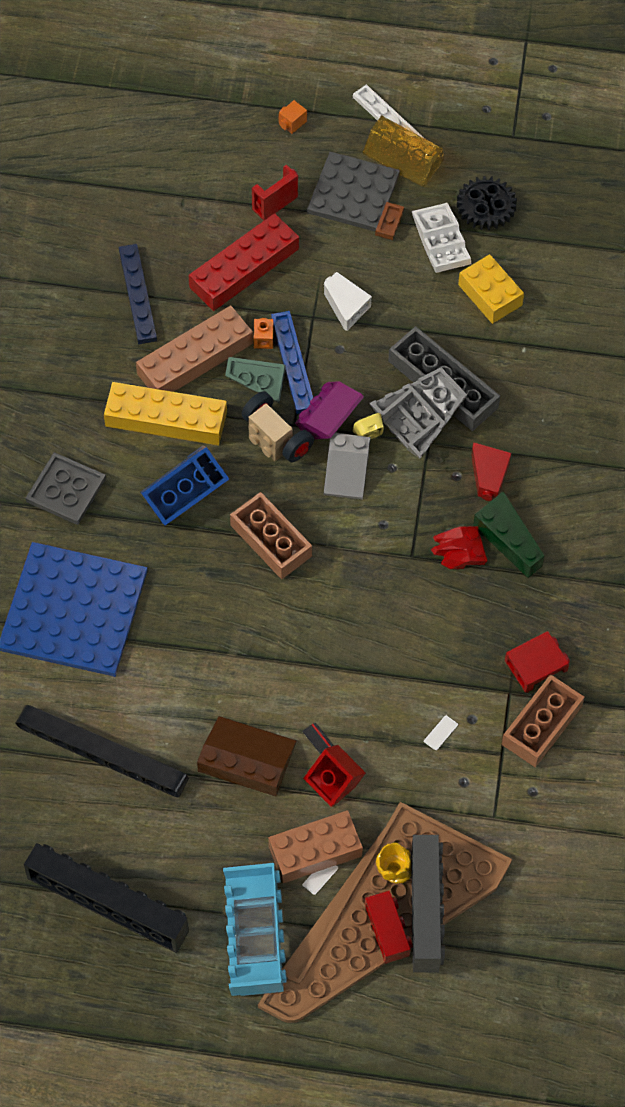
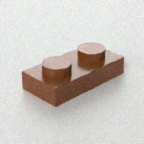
[375,202,404,240]

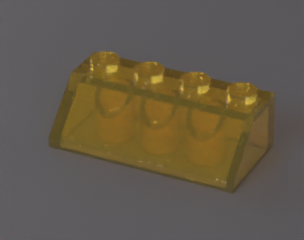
[363,115,444,187]

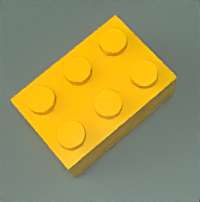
[458,254,524,324]

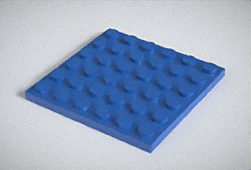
[0,542,148,677]

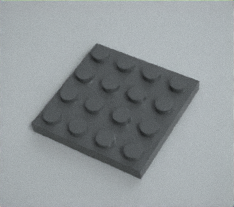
[307,152,400,232]

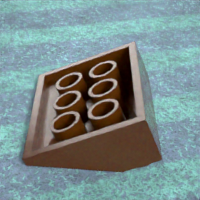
[197,716,297,797]

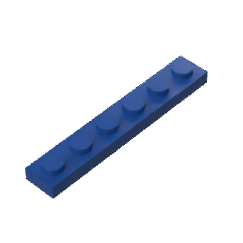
[271,311,313,414]

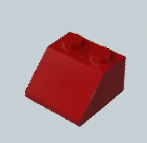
[303,745,366,807]

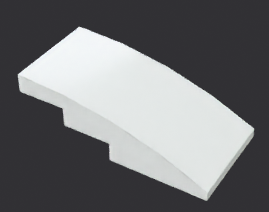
[412,203,471,273]

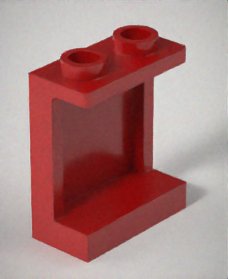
[252,165,298,220]
[505,631,570,693]

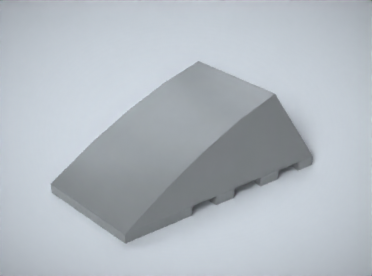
[370,367,467,459]

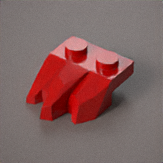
[431,526,487,569]

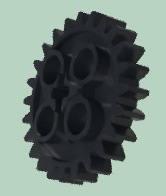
[457,176,517,231]

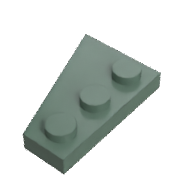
[225,357,286,403]

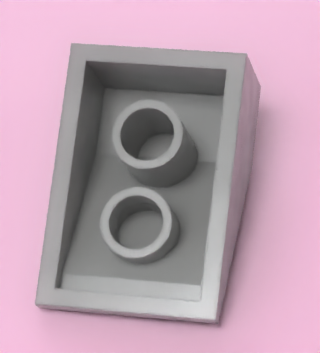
[324,433,370,500]

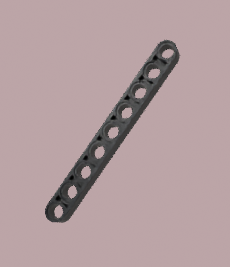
[15,705,189,797]

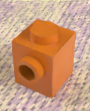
[279,100,307,134]
[254,318,273,349]

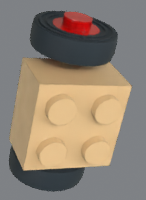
[242,391,314,463]

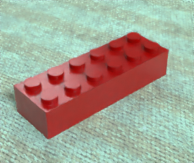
[189,213,299,311]

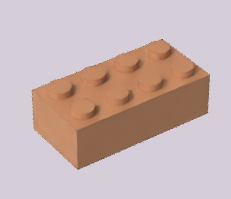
[230,492,312,580]
[502,674,584,768]
[268,810,363,884]

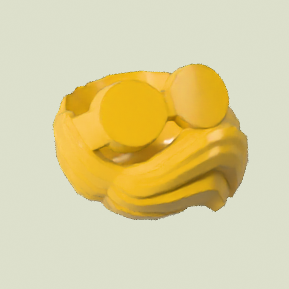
[376,842,412,884]

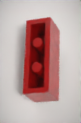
[365,890,413,964]

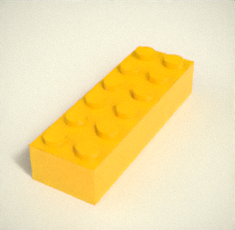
[104,382,227,446]

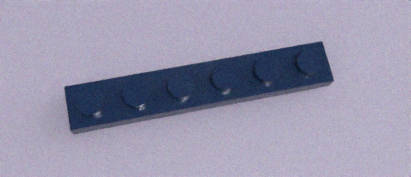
[119,244,157,345]

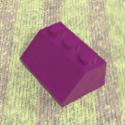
[295,381,364,439]

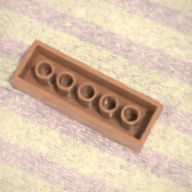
[136,305,253,392]

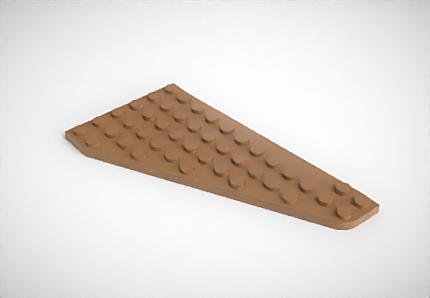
[258,802,512,1023]

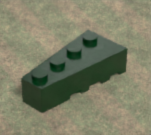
[473,492,544,578]

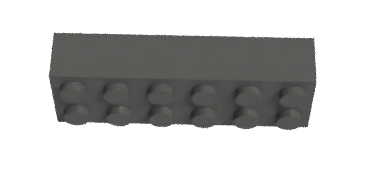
[388,326,500,431]
[411,835,445,973]

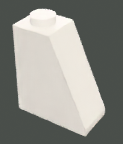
[324,272,372,331]

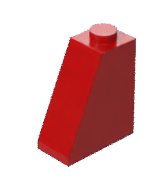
[471,443,511,501]

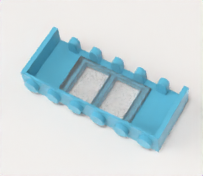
[223,863,287,996]

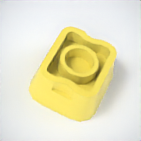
[352,413,384,439]

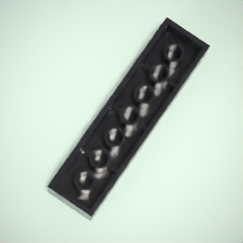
[24,843,189,953]

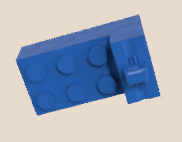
[140,445,229,526]

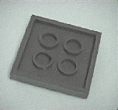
[25,452,106,525]

